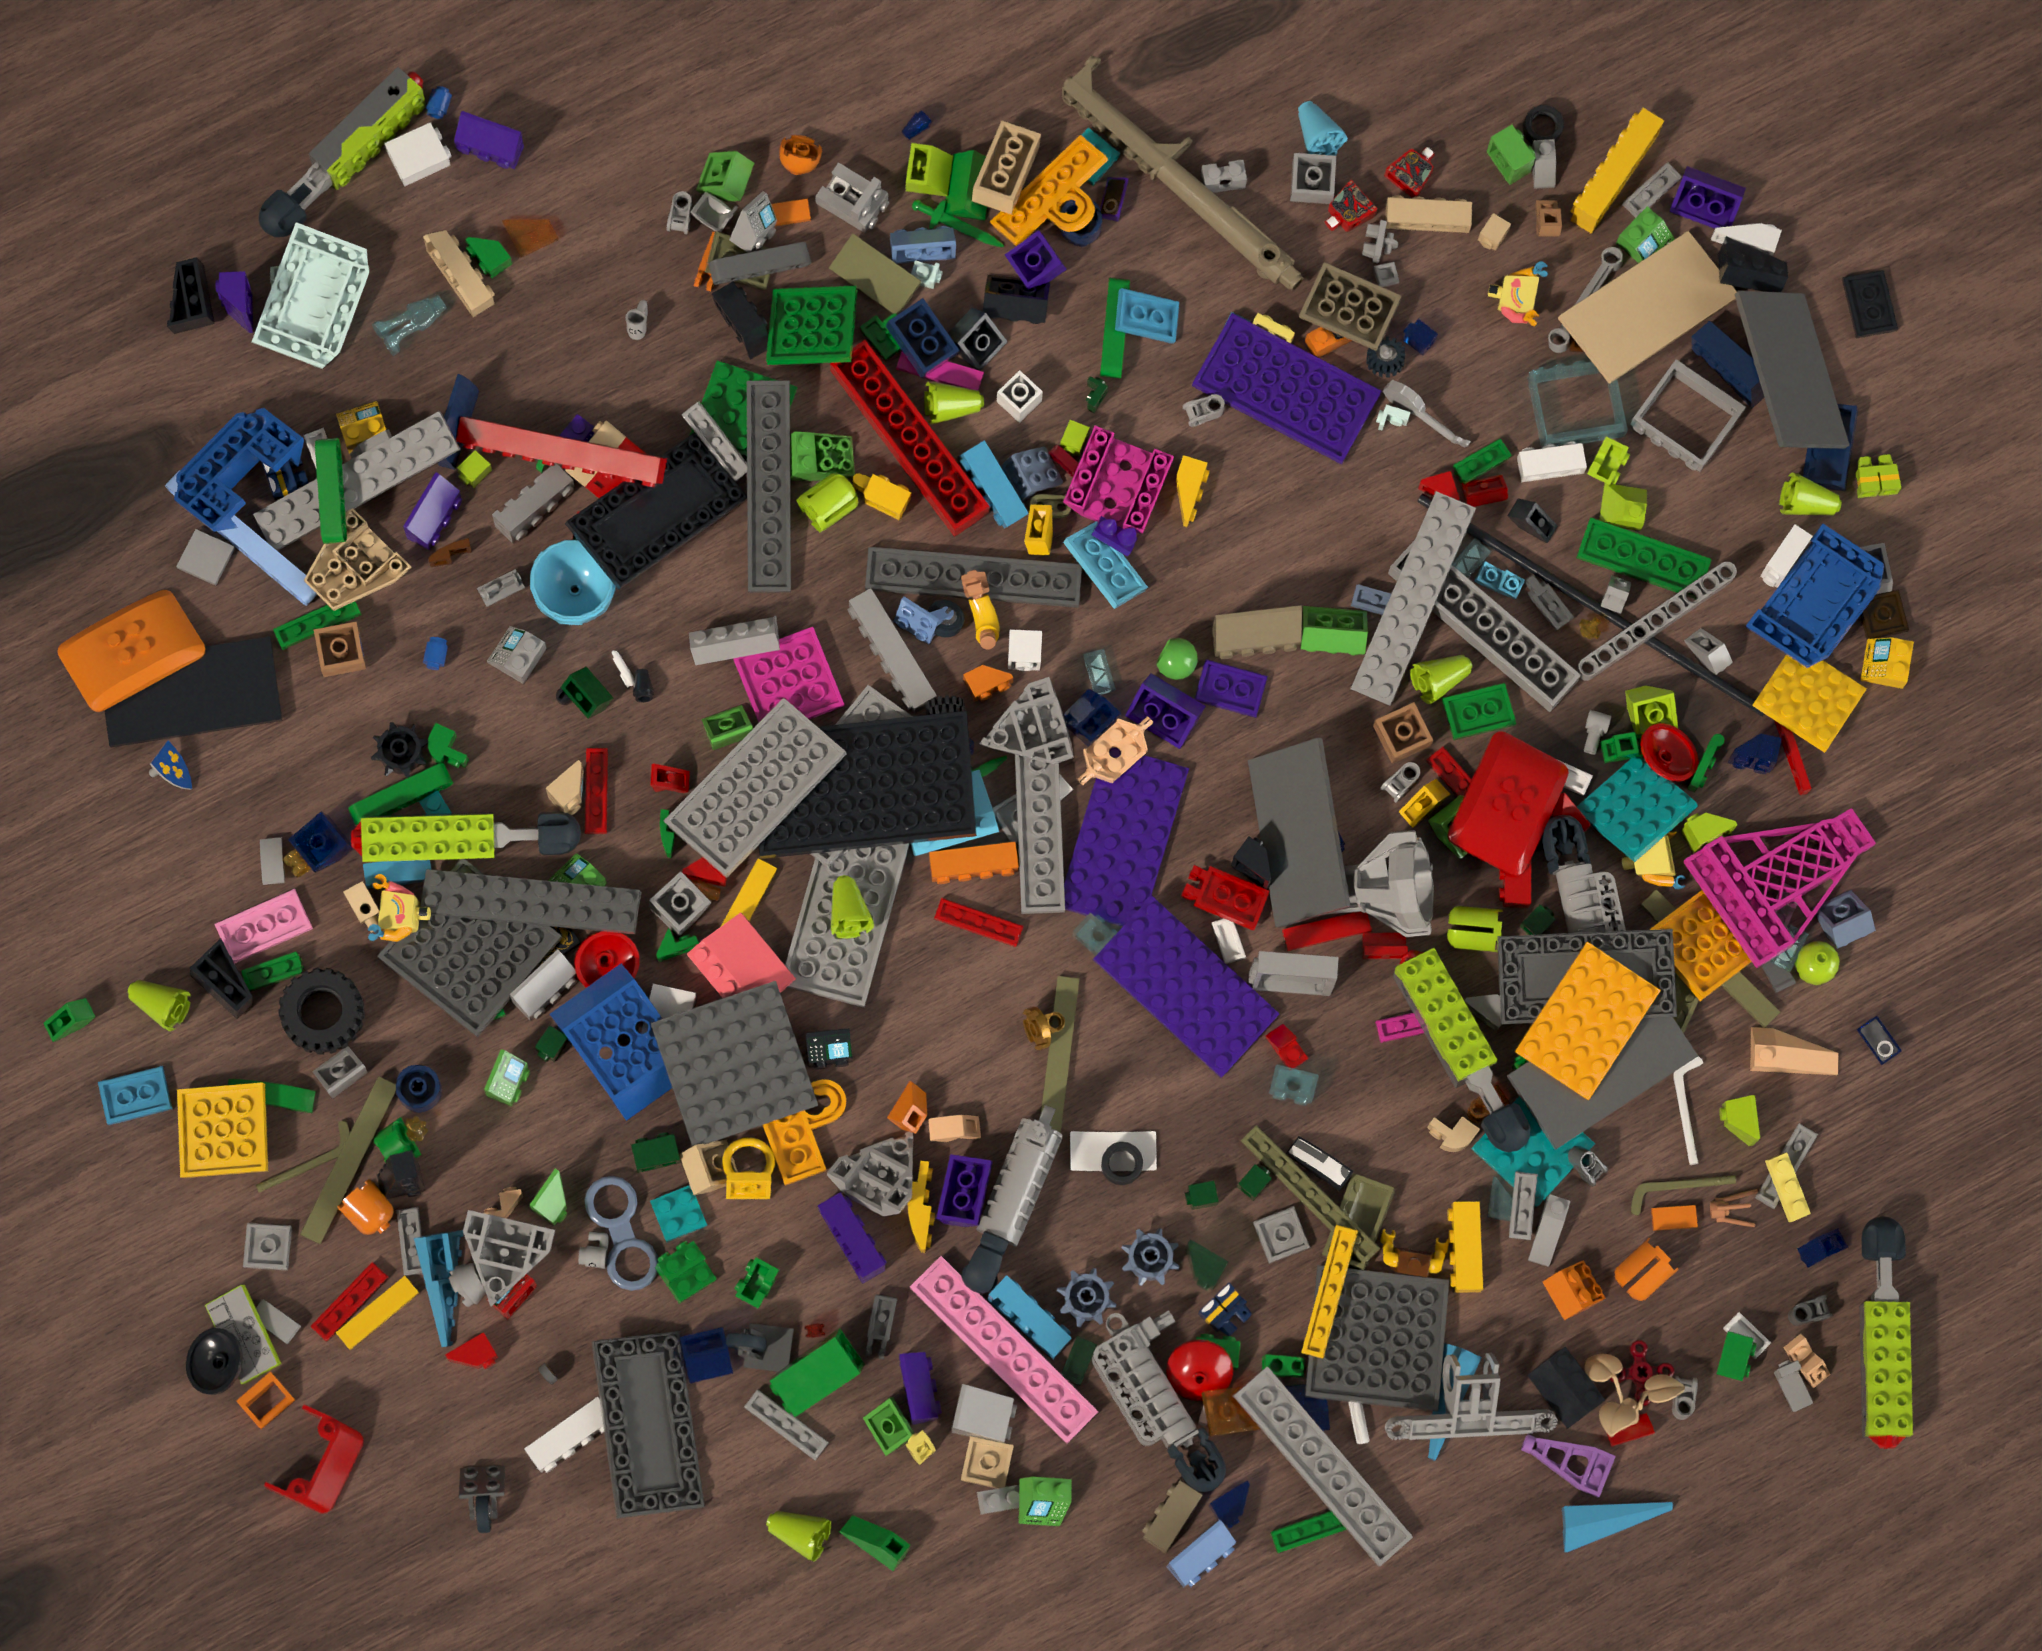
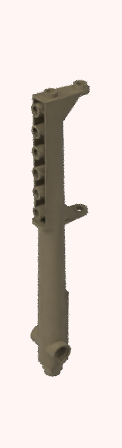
[1062,55,1303,291]

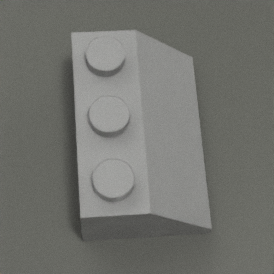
[510,949,578,1021]

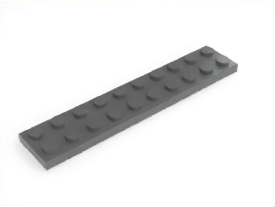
[747,381,791,593]
[865,547,1082,608]
[420,869,641,934]

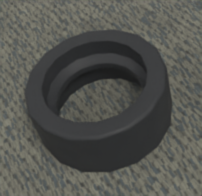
[1523,105,1564,144]
[1101,1142,1143,1185]

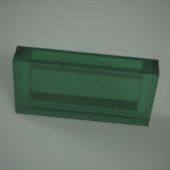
[1061,1336,1097,1386]

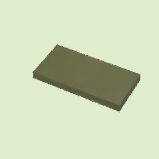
[829,234,922,315]

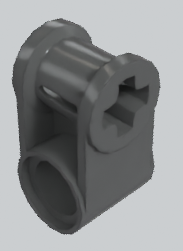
[1568,1146,1608,1187]
[1788,1295,1833,1326]

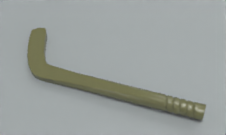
[256,1121,350,1193]
[1631,1175,1736,1216]

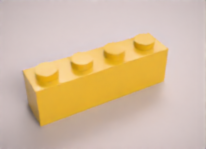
[1447,1202,1483,1293]

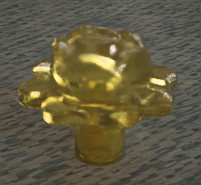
[1579,617,1601,640]
[405,1116,428,1143]

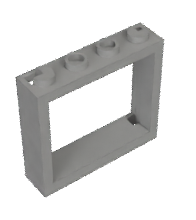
[1630,360,1746,472]
[1249,951,1338,996]

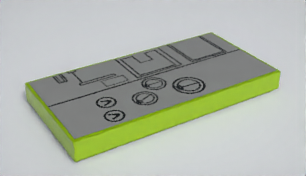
[205,1285,281,1385]

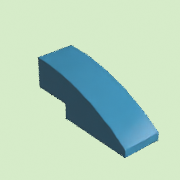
[363,860,432,889]

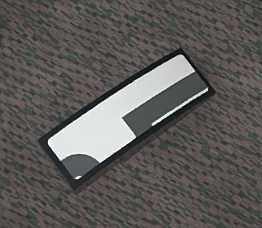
[1286,1136,1354,1191]

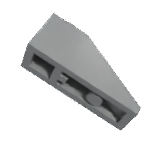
[1528,1194,1571,1267]

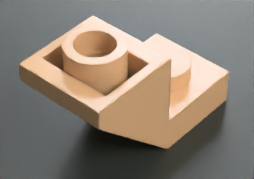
[928,1115,981,1142]
[484,1187,523,1218]
[1784,1334,1830,1388]

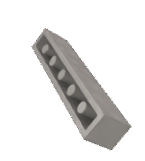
[847,588,937,714]

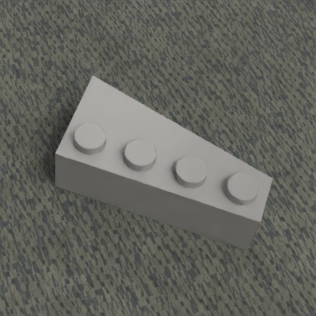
[492,463,574,544]

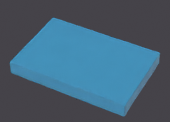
[1115,288,1179,344]
[98,1066,173,1125]

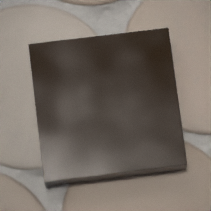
[1860,590,1909,639]

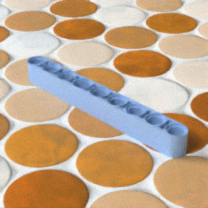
[165,470,317,606]

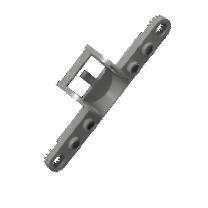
[1385,1353,1557,1440]

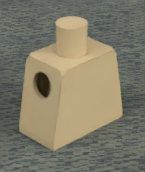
[344,881,379,933]

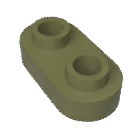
[1029,494,1072,518]

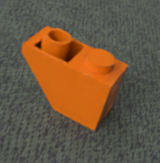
[963,665,1013,702]
[887,1081,927,1134]

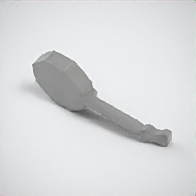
[1383,380,1471,447]

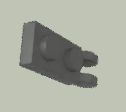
[865,1294,897,1359]

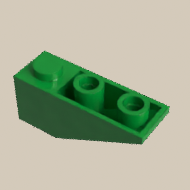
[839,1515,910,1571]

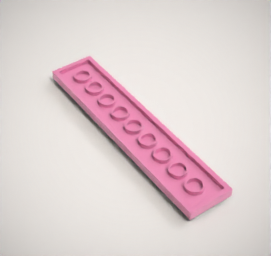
[910,1256,1098,1444]

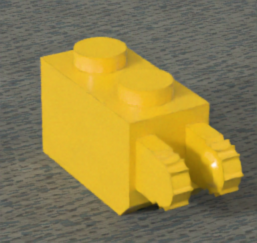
[853,473,911,521]

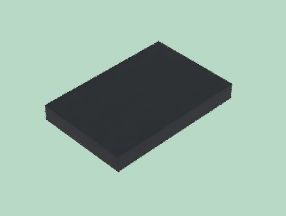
[1842,270,1898,339]

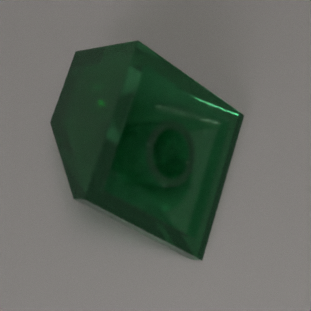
[1186,1239,1228,1291]

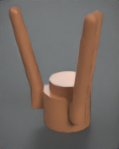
[1710,1189,1758,1227]

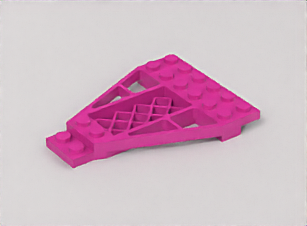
[1683,808,1876,969]

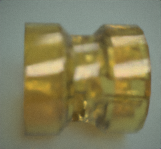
[283,847,313,878]

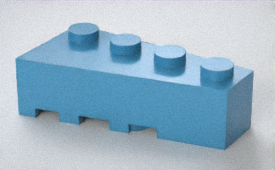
[957,441,1029,528]
[988,1275,1072,1360]

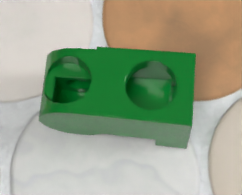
[1262,1354,1304,1377]

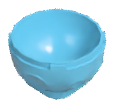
[530,540,616,625]

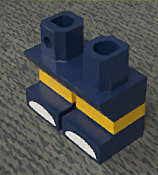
[262,458,309,500]
[1198,1283,1252,1336]

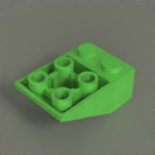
[790,431,855,481]

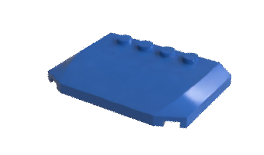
[1746,524,1884,668]

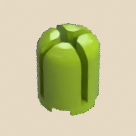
[796,473,858,532]
[1447,906,1503,953]

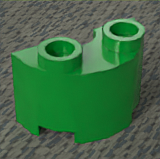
[374,1117,421,1163]
[734,1257,779,1308]

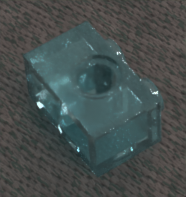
[1072,912,1117,956]
[1269,1064,1319,1105]

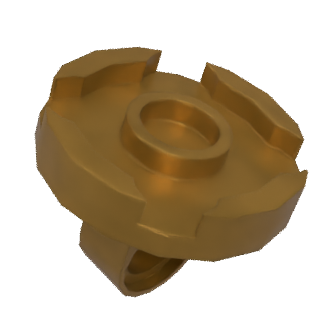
[1023,1006,1065,1050]

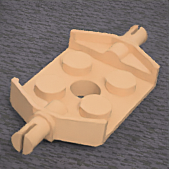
[1077,716,1153,785]

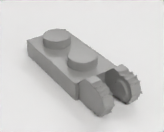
[977,1485,1019,1514]

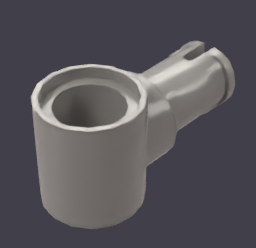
[1584,710,1611,755]

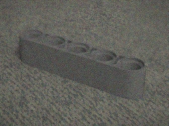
[708,242,812,285]

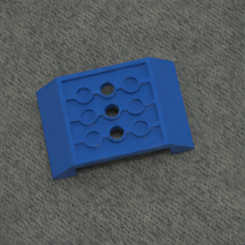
[550,963,672,1121]

